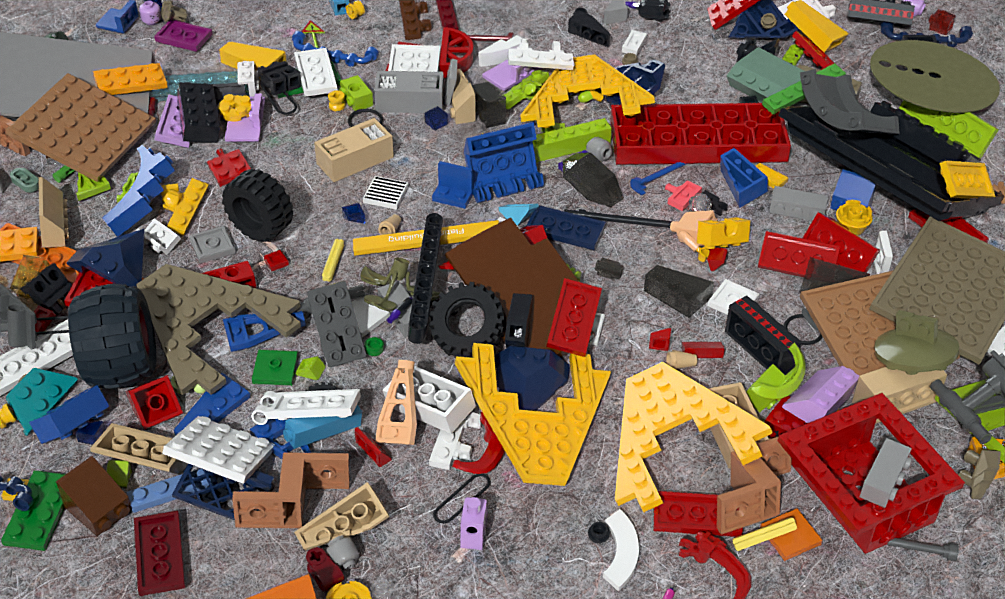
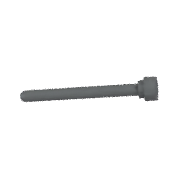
[849,535,959,562]

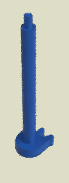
[630,162,688,195]

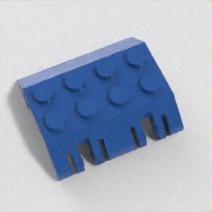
[464,122,544,203]

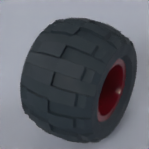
[68,284,157,389]

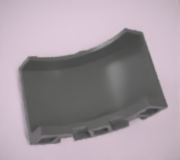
[800,69,899,135]

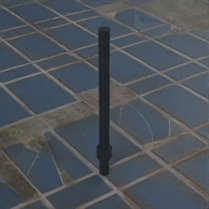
[564,209,672,228]

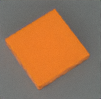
[760,508,822,561]

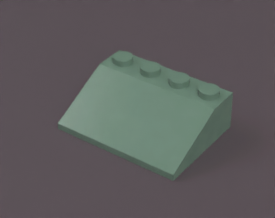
[726,47,804,103]

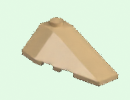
[449,69,475,124]
[294,482,390,551]

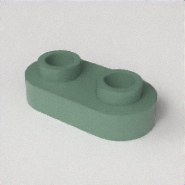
[10,168,39,193]

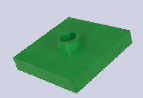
[252,350,298,386]

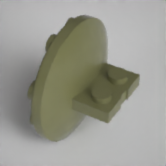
[874,310,959,375]

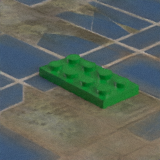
[1,470,65,551]

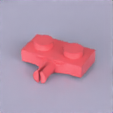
[665,180,702,211]

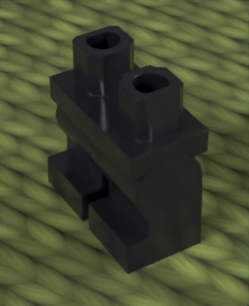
[258,61,301,96]
[20,263,72,315]

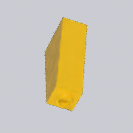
[784,0,848,53]
[219,42,286,78]

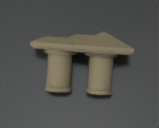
[160,0,187,23]
[958,450,1001,500]

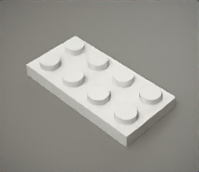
[294,48,337,97]

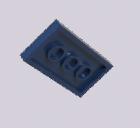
[526,205,606,250]

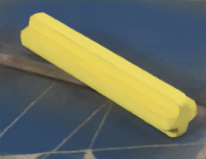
[322,239,344,282]
[732,517,797,551]

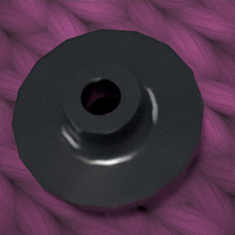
[736,37,758,63]

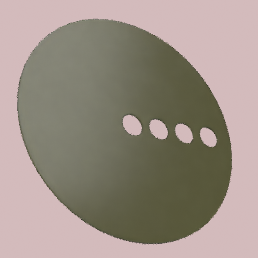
[870,40,1000,113]

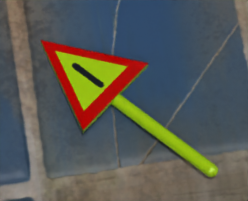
[302,20,325,48]

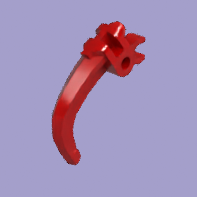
[452,412,505,474]
[678,531,751,599]

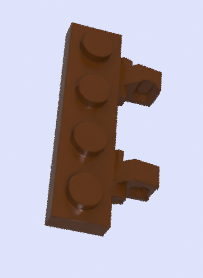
[399,0,431,40]

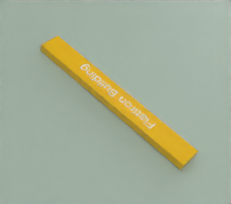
[353,220,499,256]

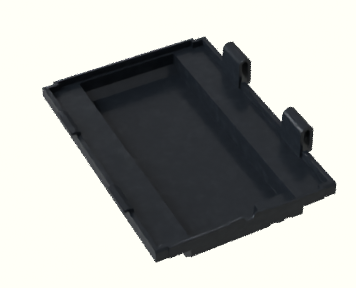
[778,106,1004,221]

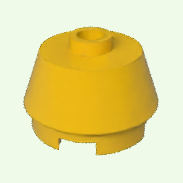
[836,200,873,235]

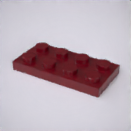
[134,510,186,596]

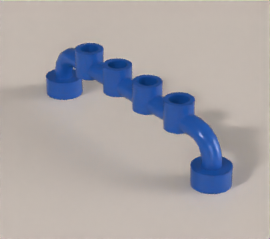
[292,31,379,67]

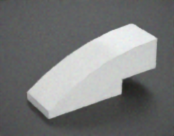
[479,35,521,67]

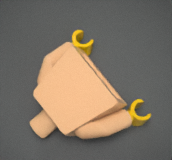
[670,210,724,262]

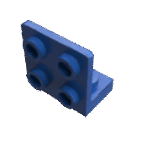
[96,0,139,33]
[432,161,473,209]

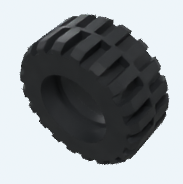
[222,169,294,242]

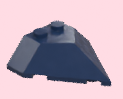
[729,0,800,38]
[606,60,665,105]
[66,229,145,287]
[494,346,570,411]

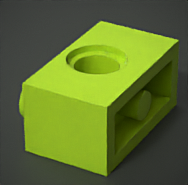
[339,75,373,111]

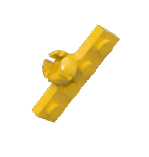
[163,178,209,236]

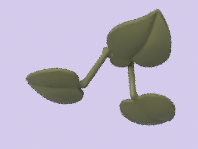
[360,257,443,311]

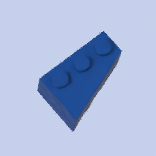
[720,148,768,208]
[29,385,109,444]

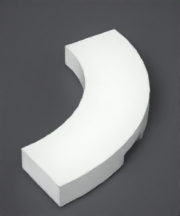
[603,509,639,591]

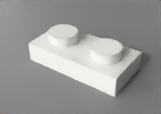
[622,30,647,56]

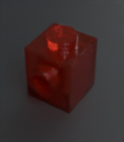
[929,9,956,36]

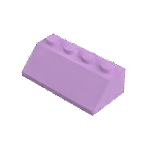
[782,366,859,423]

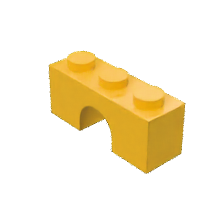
[697,217,751,249]

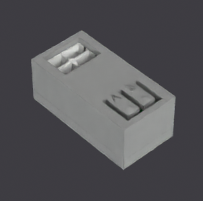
[374,71,444,114]

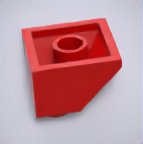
[125,375,183,429]

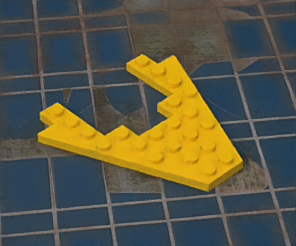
[520,54,655,128]
[454,343,611,486]
[615,362,772,513]

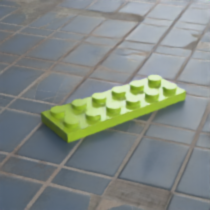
[899,100,999,159]

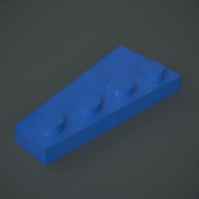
[174,373,250,435]

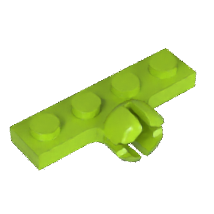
[495,70,549,109]

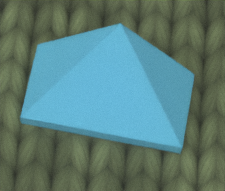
[498,203,539,226]

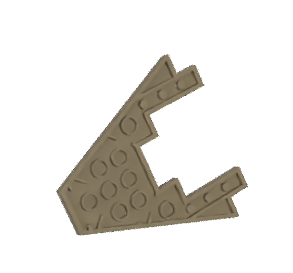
[136,264,301,395]

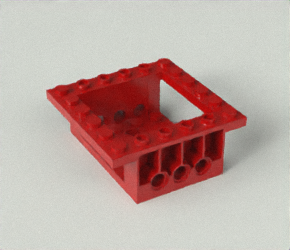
[777,393,965,554]

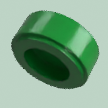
[364,337,384,356]

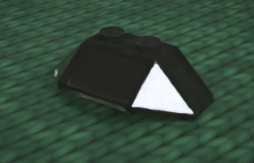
[562,153,624,208]

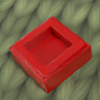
[264,249,289,271]

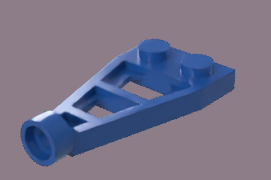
[223,311,306,352]
[250,418,311,459]

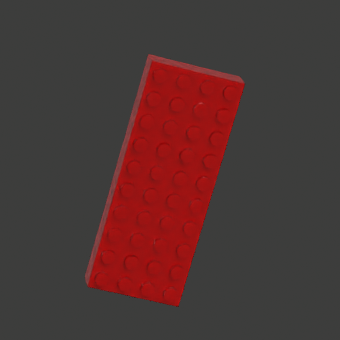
[610,103,791,165]

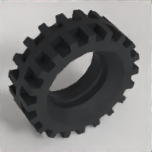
[428,282,507,358]

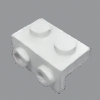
[237,61,259,97]
[136,218,181,255]

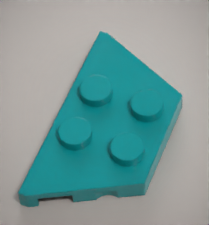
[6,367,78,436]

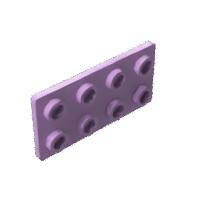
[482,59,543,91]
[225,93,265,142]

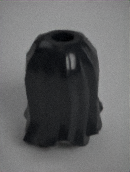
[638,0,671,21]

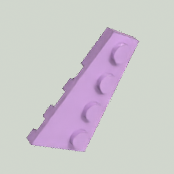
[154,94,189,148]

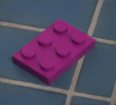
[154,19,213,52]

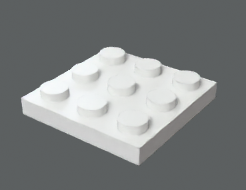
[388,44,440,72]

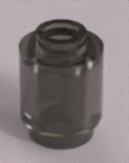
[595,257,624,280]

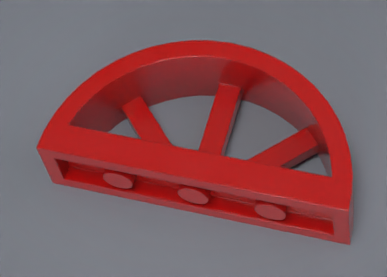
[439,27,473,78]

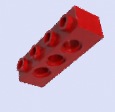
[202,260,256,288]

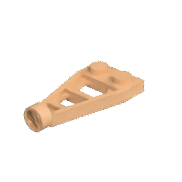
[375,360,417,445]

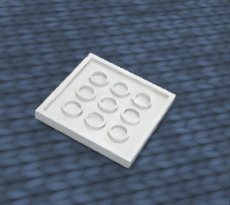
[162,416,275,484]

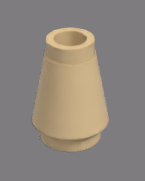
[378,214,401,235]
[666,350,697,369]

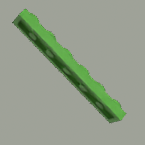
[762,63,846,115]

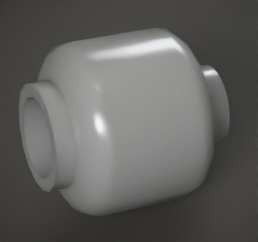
[586,137,612,162]
[326,535,359,571]

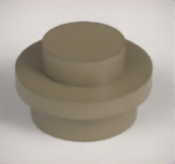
[761,13,777,29]
[622,53,638,65]

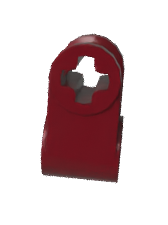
[306,547,344,592]

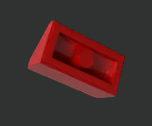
[682,342,724,358]
[355,427,392,467]

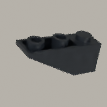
[568,10,611,48]
[505,293,533,348]

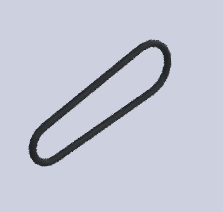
[260,83,297,115]

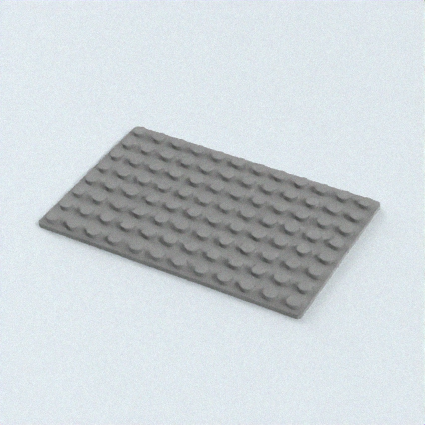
[0,32,152,117]

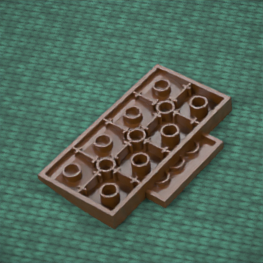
[445,218,595,357]

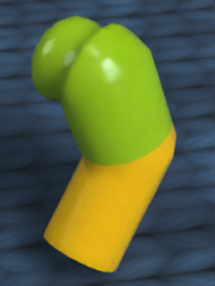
[578,90,604,103]

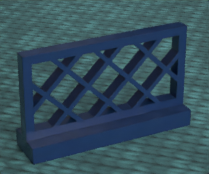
[172,463,275,521]

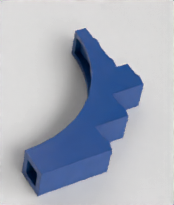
[102,145,175,237]

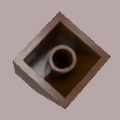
[56,456,132,537]

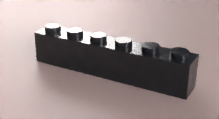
[871,101,969,163]

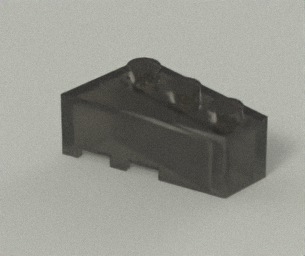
[472,82,506,128]
[800,257,870,293]
[644,265,714,318]

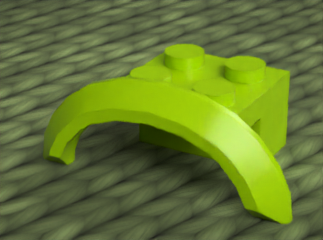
[746,342,805,413]

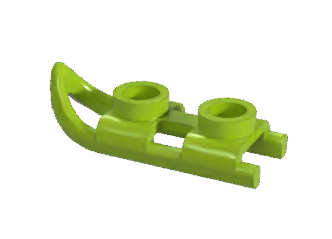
[782,44,804,66]

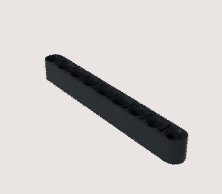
[408,213,443,344]

